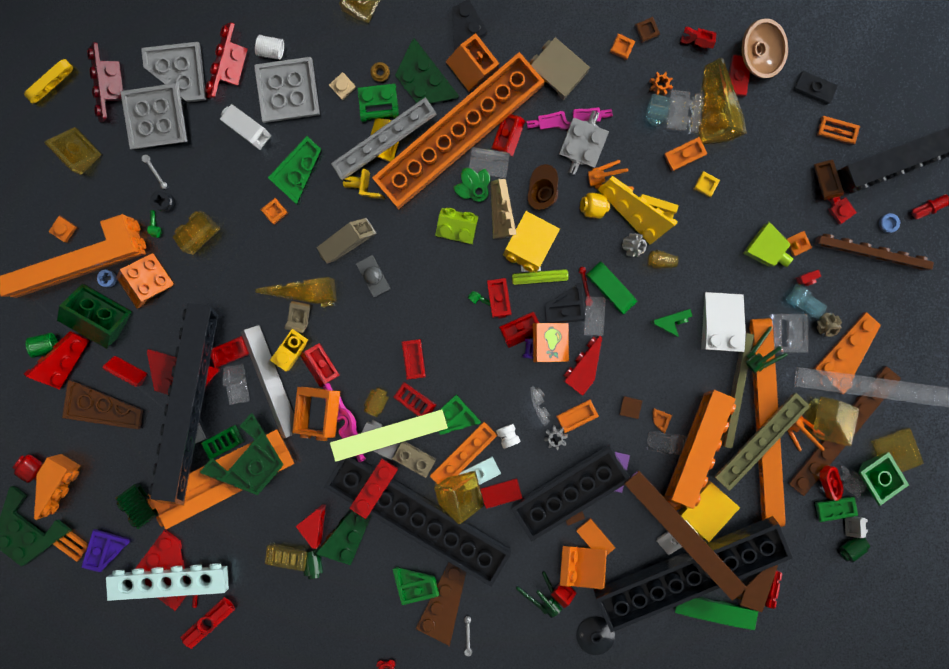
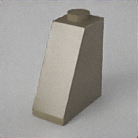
[316,218,377,264]

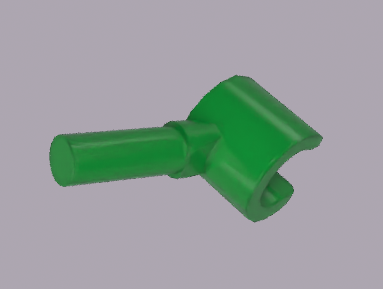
[147,210,161,238]
[468,291,491,306]

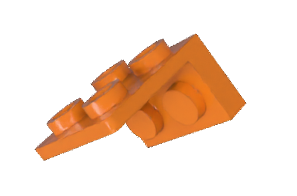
[116,253,173,309]
[560,546,607,589]

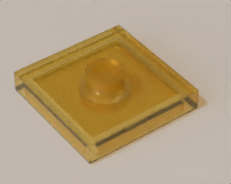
[872,427,924,472]

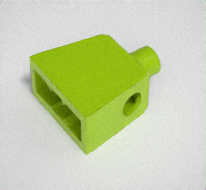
[743,222,793,267]

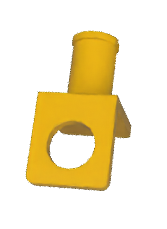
[343,169,385,199]

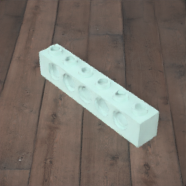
[106,563,229,601]

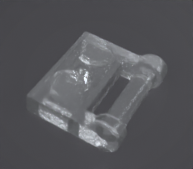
[772,314,808,352]

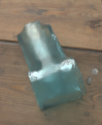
[786,284,827,319]

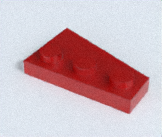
[24,331,89,390]

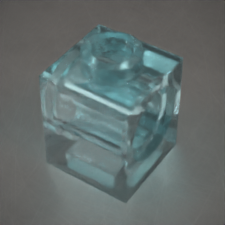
[645,94,671,126]

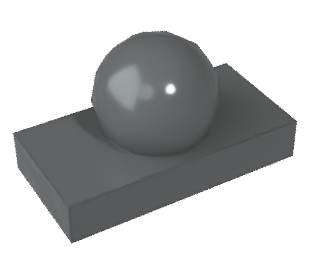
[356,255,391,298]

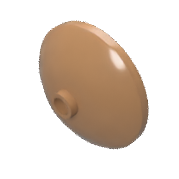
[742,19,788,78]

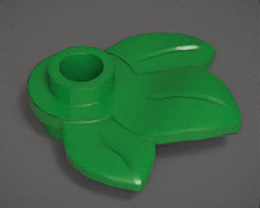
[453,168,490,202]

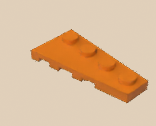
[813,312,881,394]

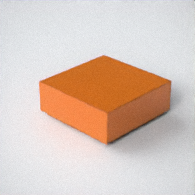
[610,33,636,60]
[261,198,288,225]

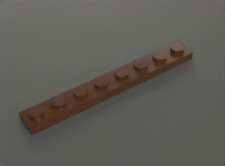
[787,366,901,496]

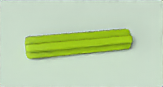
[512,269,569,285]

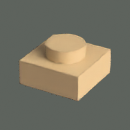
[329,72,356,100]

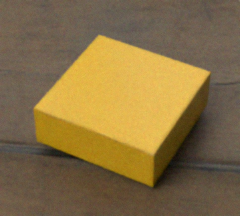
[693,171,720,198]

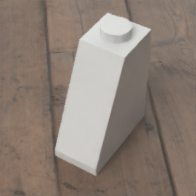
[220,104,271,150]

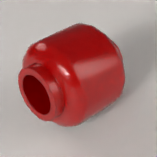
[12,454,43,483]

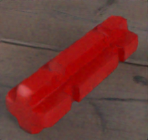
[765,571,782,609]

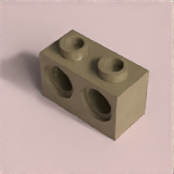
[392,441,436,478]

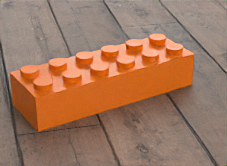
[664,390,736,509]

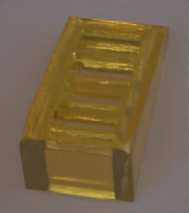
[265,544,307,571]

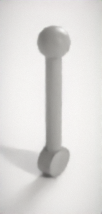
[142,155,167,189]
[464,616,472,656]

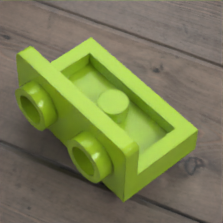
[435,208,478,244]

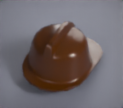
[528,164,558,210]

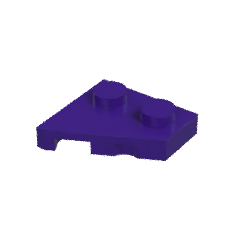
[81,529,130,572]

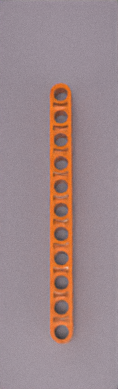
[750,318,786,527]

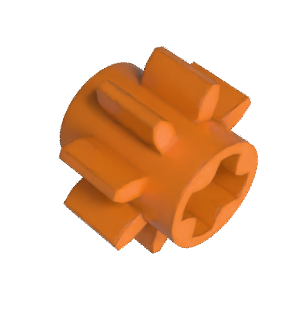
[649,72,673,96]

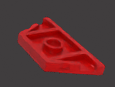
[147,349,220,395]

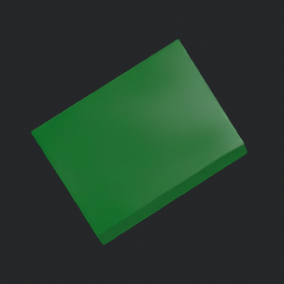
[859,452,909,506]

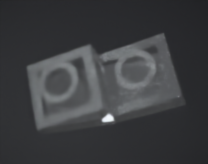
[529,385,551,426]

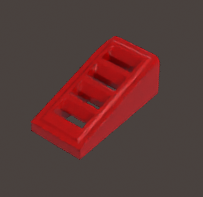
[393,382,437,417]

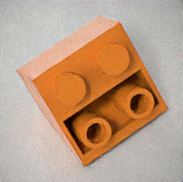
[446,33,499,92]

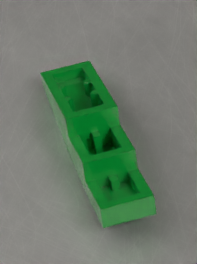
[675,597,759,630]

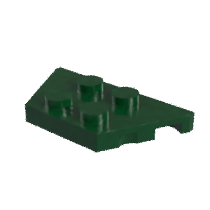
[395,38,459,104]

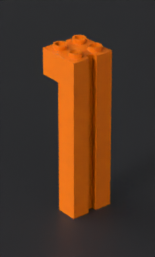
[0,214,146,298]
[147,429,295,529]

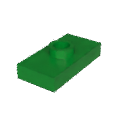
[815,496,858,522]

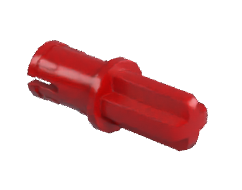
[911,194,949,219]

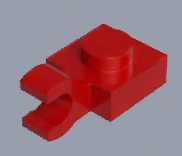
[681,27,716,49]
[828,196,857,224]

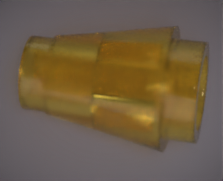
[648,249,678,268]

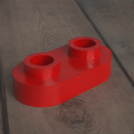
[819,465,843,501]

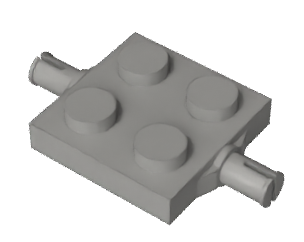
[559,110,609,175]

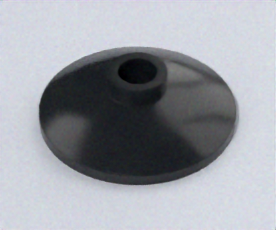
[577,616,615,655]

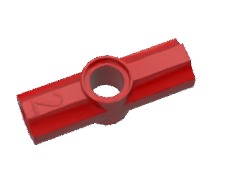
[180,597,235,649]

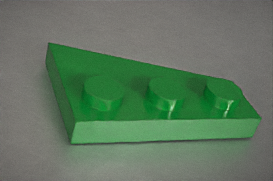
[268,136,321,204]

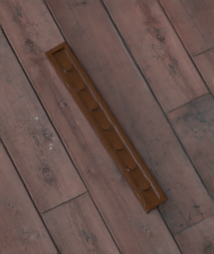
[624,470,747,601]

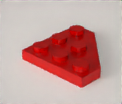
[135,529,187,611]

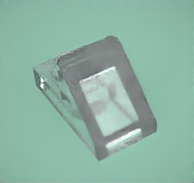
[223,364,250,405]

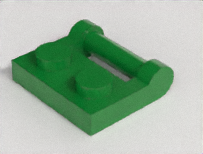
[358,84,399,122]

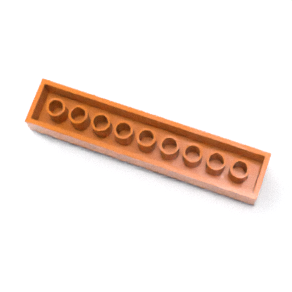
[372,52,545,210]

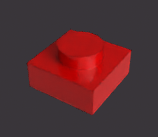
[796,269,821,286]
[551,582,577,608]

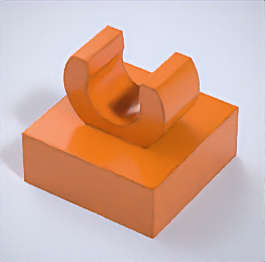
[786,231,812,257]

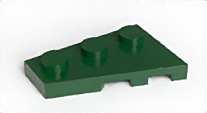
[314,509,372,565]

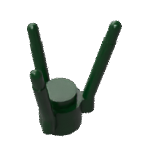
[745,326,788,373]
[516,572,562,618]

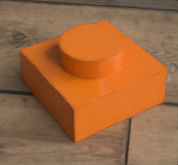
[48,216,77,243]

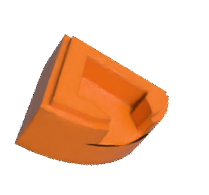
[652,408,672,433]

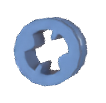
[97,270,117,287]

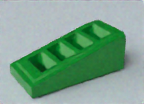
[201,425,244,459]

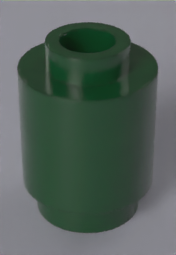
[840,537,870,563]
[301,550,323,579]

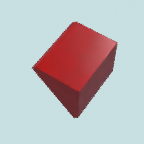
[295,504,326,549]

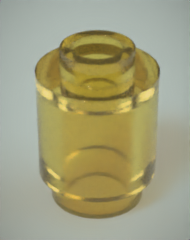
[363,387,389,417]

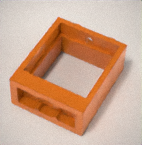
[292,387,340,441]

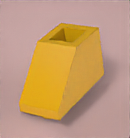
[270,329,308,371]

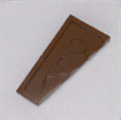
[62,380,143,429]
[416,562,466,646]

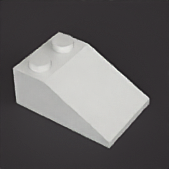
[701,292,746,352]

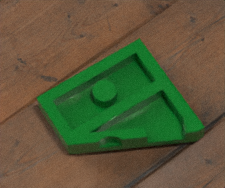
[438,395,481,435]
[393,567,439,605]

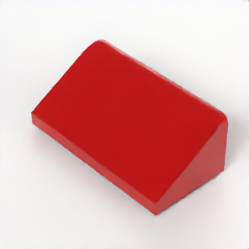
[491,114,525,156]
[499,312,539,348]
[300,343,339,387]
[102,356,147,387]
[480,478,522,509]

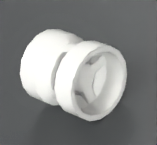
[496,424,521,449]

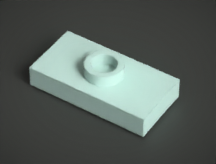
[459,456,501,491]

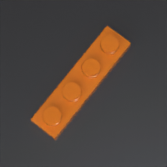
[430,422,498,489]

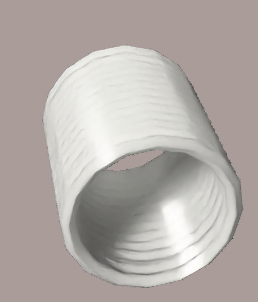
[255,35,284,60]

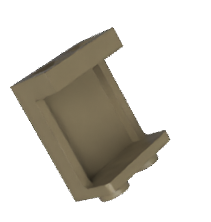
[529,37,590,100]

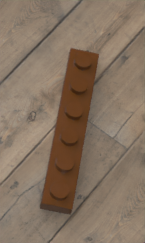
[814,234,934,271]

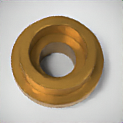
[370,62,390,82]

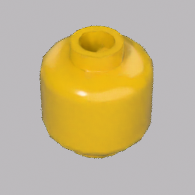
[580,193,610,219]

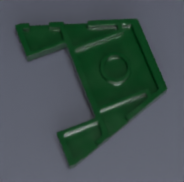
[200,413,284,495]
[0,486,71,567]

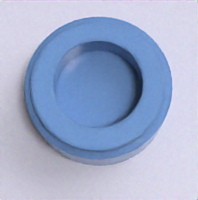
[879,213,900,233]

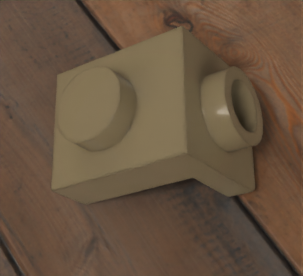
[285,301,310,333]

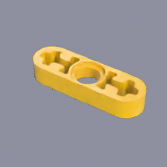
[24,59,73,104]

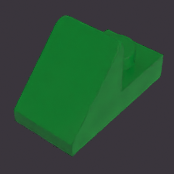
[651,309,693,337]

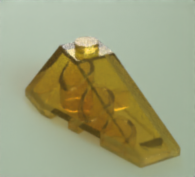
[699,58,747,143]
[255,277,337,307]

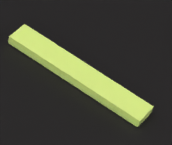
[330,410,448,462]

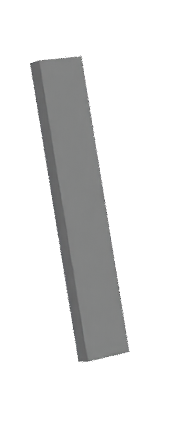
[331,97,437,180]
[241,325,296,439]

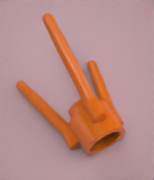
[588,160,634,190]
[787,416,825,451]

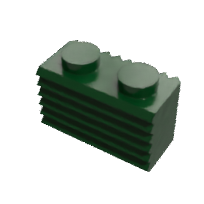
[115,483,159,529]

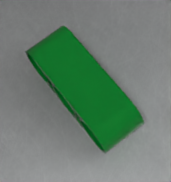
[586,261,638,315]

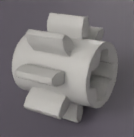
[622,233,647,257]
[544,425,568,450]

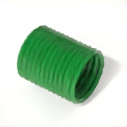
[25,333,57,358]

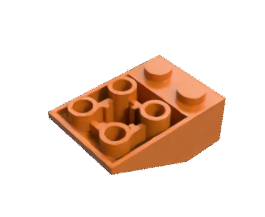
[34,454,81,520]

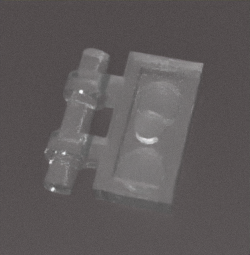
[666,90,704,133]

